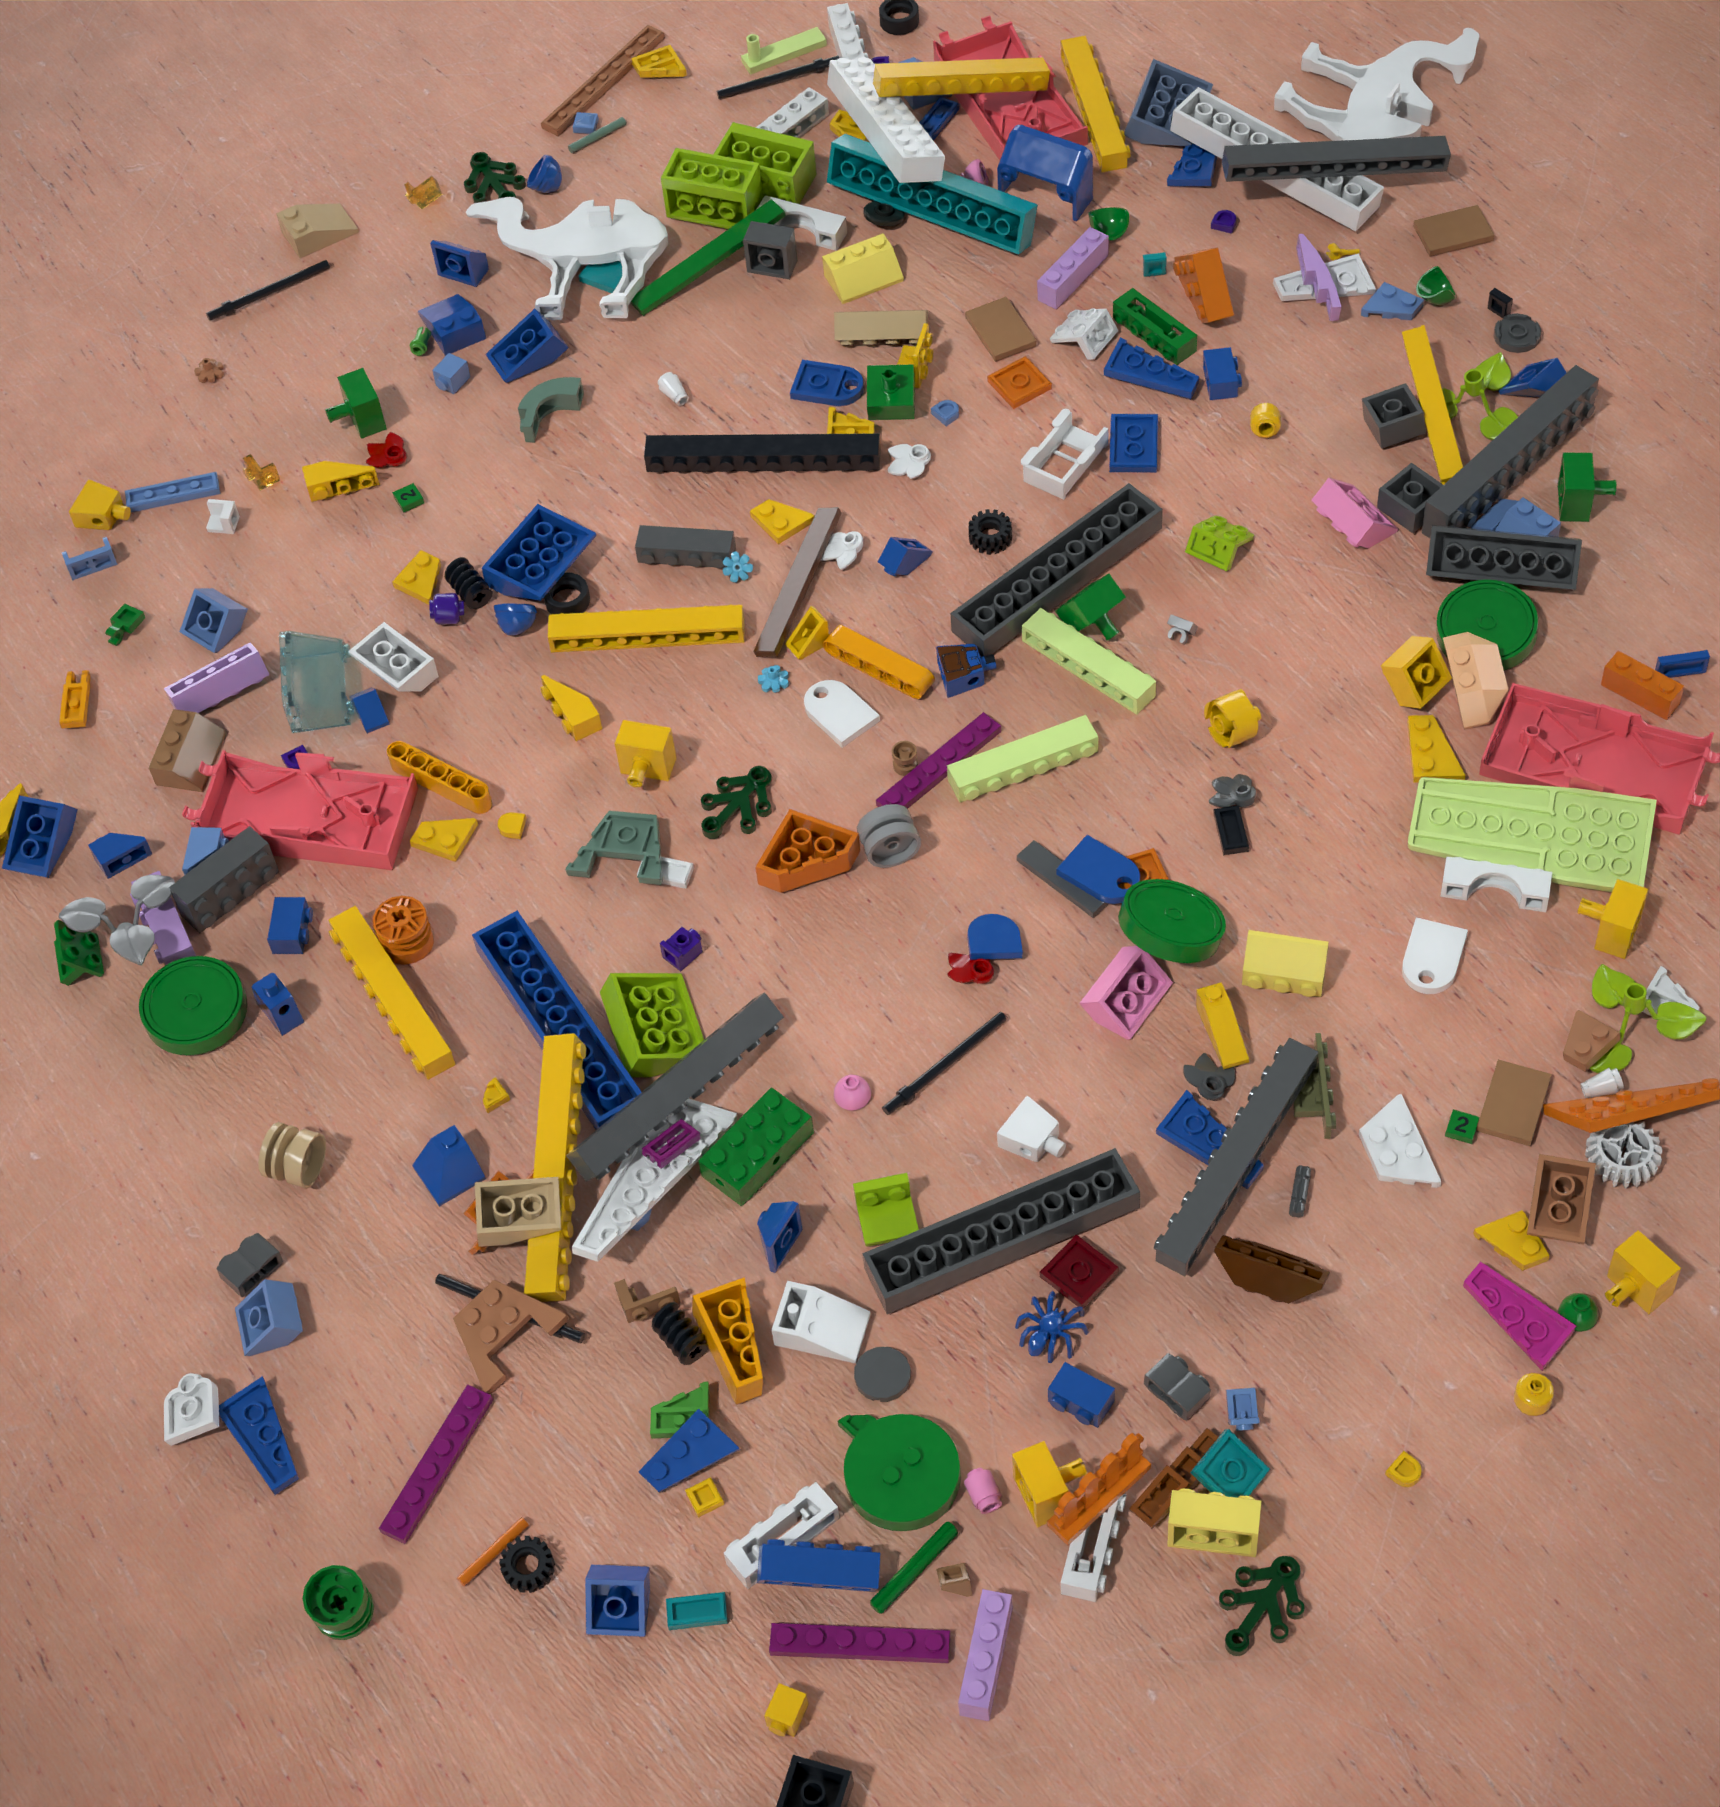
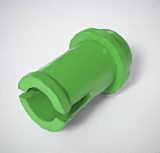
[410,327,431,356]

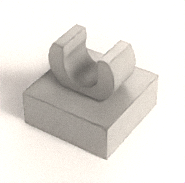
[1167,614,1198,644]

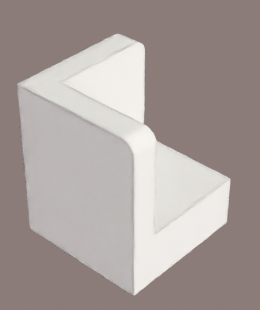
[206,499,240,534]

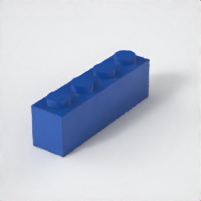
[757,1539,880,1592]

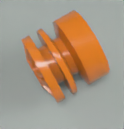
[372,895,434,965]

